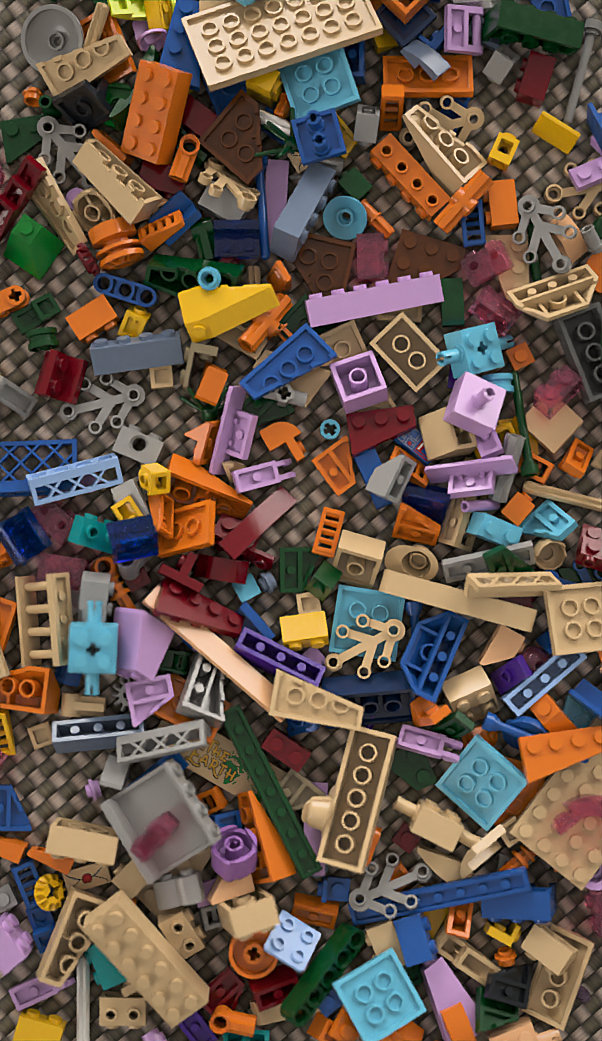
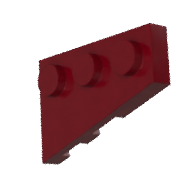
[346,405,416,459]

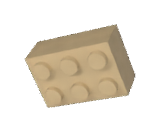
[369,312,444,392]
[45,817,122,868]
[216,886,280,940]

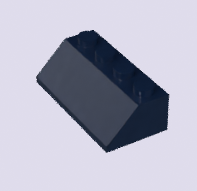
[322,670,415,729]

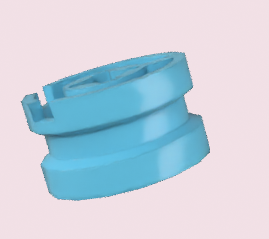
[481,373,514,393]

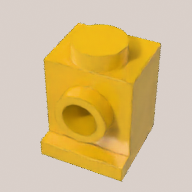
[487,132,520,171]
[138,463,171,496]

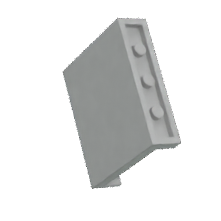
[99,758,222,885]

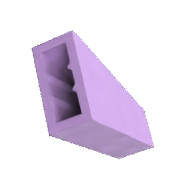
[419,954,478,1041]

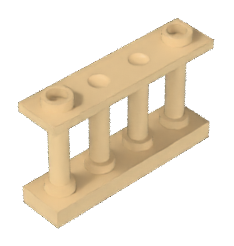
[15,572,73,667]

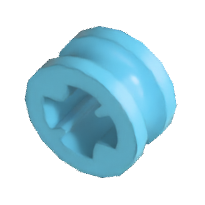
[320,419,340,440]

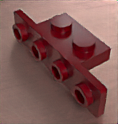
[213,512,275,571]

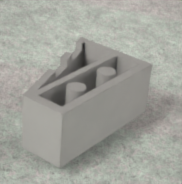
[78,571,115,652]
[175,650,225,728]

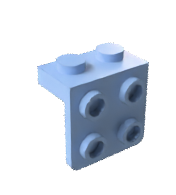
[263,910,321,972]

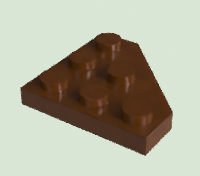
[199,89,264,186]
[387,229,466,284]
[293,233,356,297]

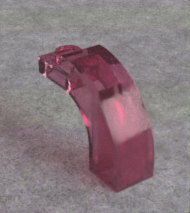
[551,794,602,836]

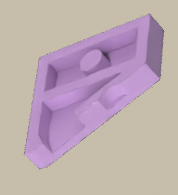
[124,674,174,727]

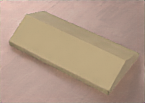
[521,924,595,1031]

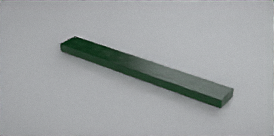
[223,704,323,880]

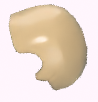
[534,538,567,571]

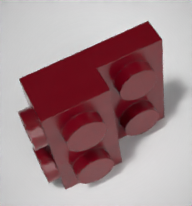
[575,523,602,572]

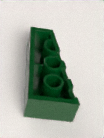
[481,0,585,56]
[143,254,245,297]

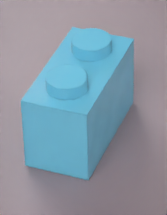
[466,512,523,546]

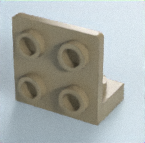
[179,342,219,391]

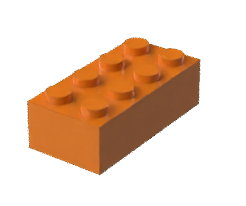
[120,59,193,165]

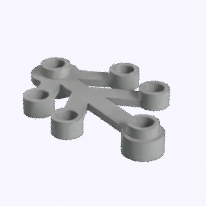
[37,116,95,189]
[512,195,578,274]
[60,374,145,435]
[349,852,432,919]

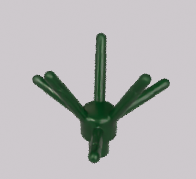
[254,107,299,160]
[180,387,228,422]

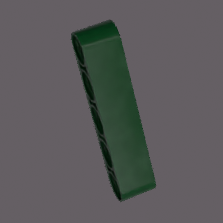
[280,922,366,1027]

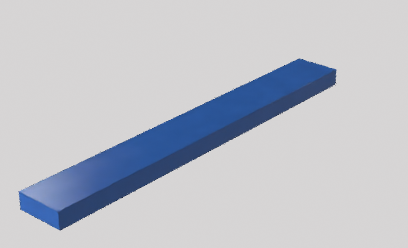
[348,866,531,926]

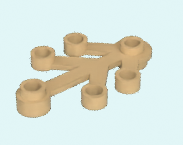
[398,95,484,146]
[198,156,261,212]
[544,158,602,221]
[325,614,405,679]

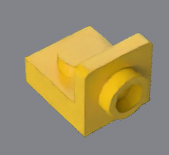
[117,305,151,338]
[483,920,521,947]

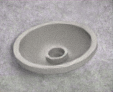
[21,4,84,71]

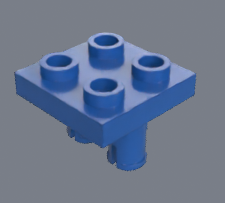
[291,107,347,166]

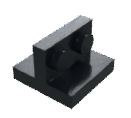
[51,77,113,134]

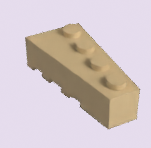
[72,138,163,225]
[36,886,108,988]

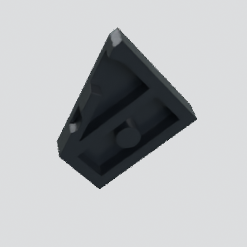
[484,963,534,1009]

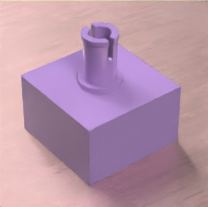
[443,372,506,438]

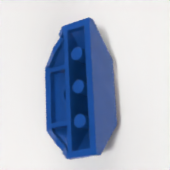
[399,610,469,703]

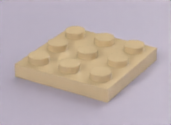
[543,581,602,656]

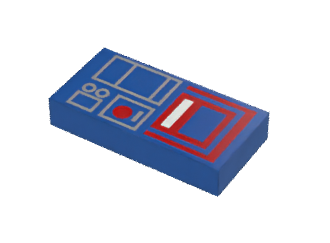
[393,429,431,466]

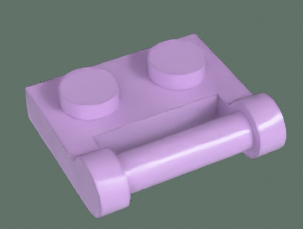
[444,4,483,56]

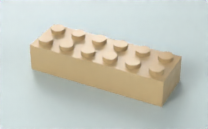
[316,727,398,873]
[82,889,210,1028]

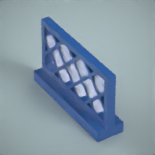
[0,439,79,498]

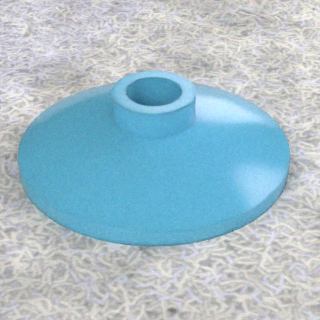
[323,196,367,240]

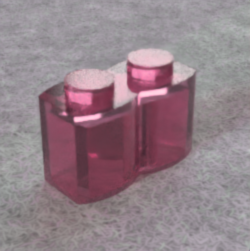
[130,811,180,863]

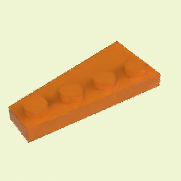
[517,725,602,785]

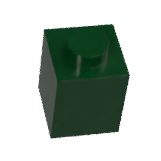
[337,167,373,202]
[305,560,343,602]

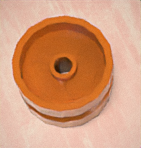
[229,931,278,979]

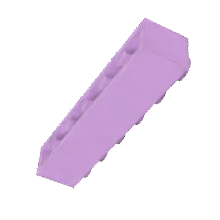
[304,271,444,328]

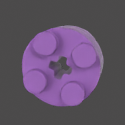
[211,825,257,882]

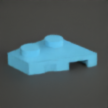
[518,499,578,541]

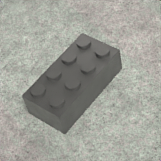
[552,302,602,405]

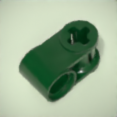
[159,648,193,675]

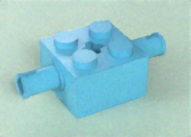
[436,322,514,379]
[68,601,118,696]

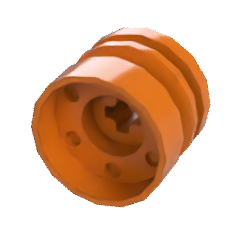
[88,217,145,272]

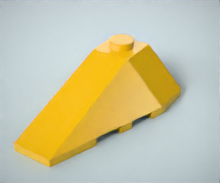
[178,284,280,343]

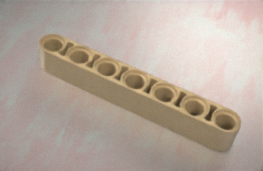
[379,569,537,632]

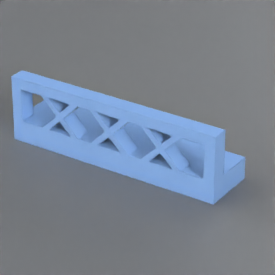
[26,453,124,506]

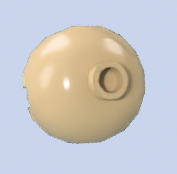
[72,187,118,232]

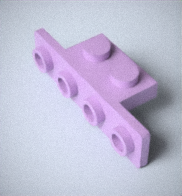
[209,386,258,475]
[424,455,518,499]

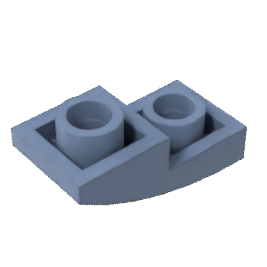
[400,39,451,81]

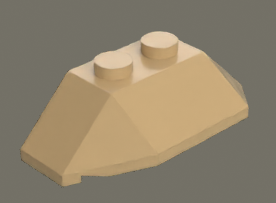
[506,264,598,322]

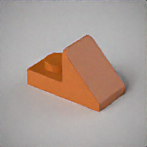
[194,362,228,406]
[184,420,221,466]
[558,438,594,479]
[410,696,451,727]
[444,902,474,940]

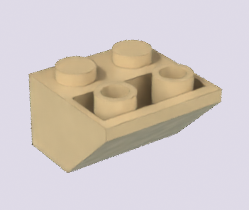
[418,407,478,461]
[442,665,500,722]

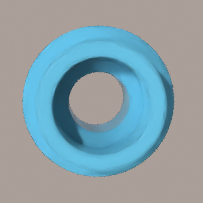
[198,267,221,290]

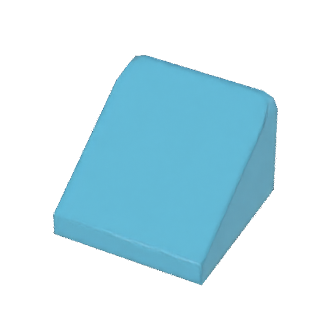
[232,573,262,603]

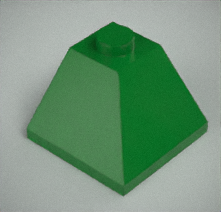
[3,214,65,281]

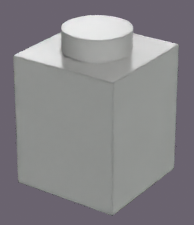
[482,44,520,85]

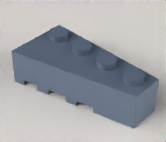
[270,162,337,263]

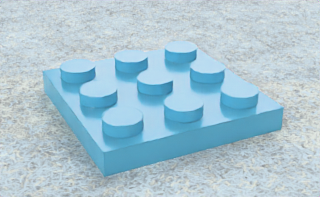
[278,48,361,119]
[328,584,405,662]
[435,734,527,831]
[332,947,427,1041]

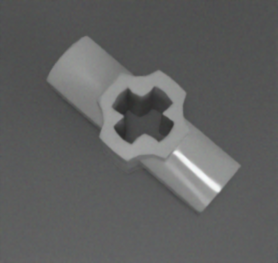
[263,384,308,407]

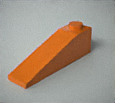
[237,790,296,885]

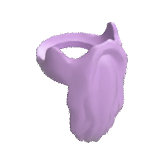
[132,21,167,52]

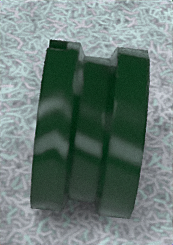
[25,327,60,352]

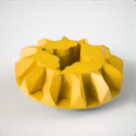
[34,873,67,911]

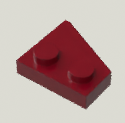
[203,966,245,1022]

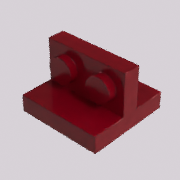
[34,349,89,405]
[157,551,204,593]

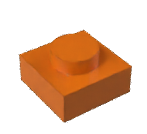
[504,341,535,371]

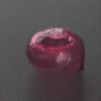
[518,646,550,671]

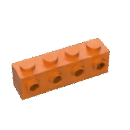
[369,133,450,222]

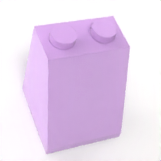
[113,607,175,682]

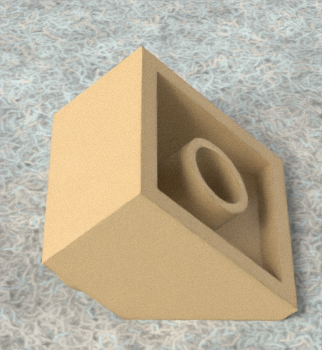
[332,529,386,589]

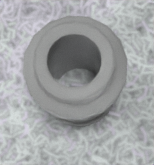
[580,224,602,255]

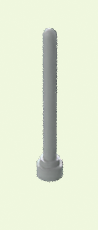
[563,18,602,126]

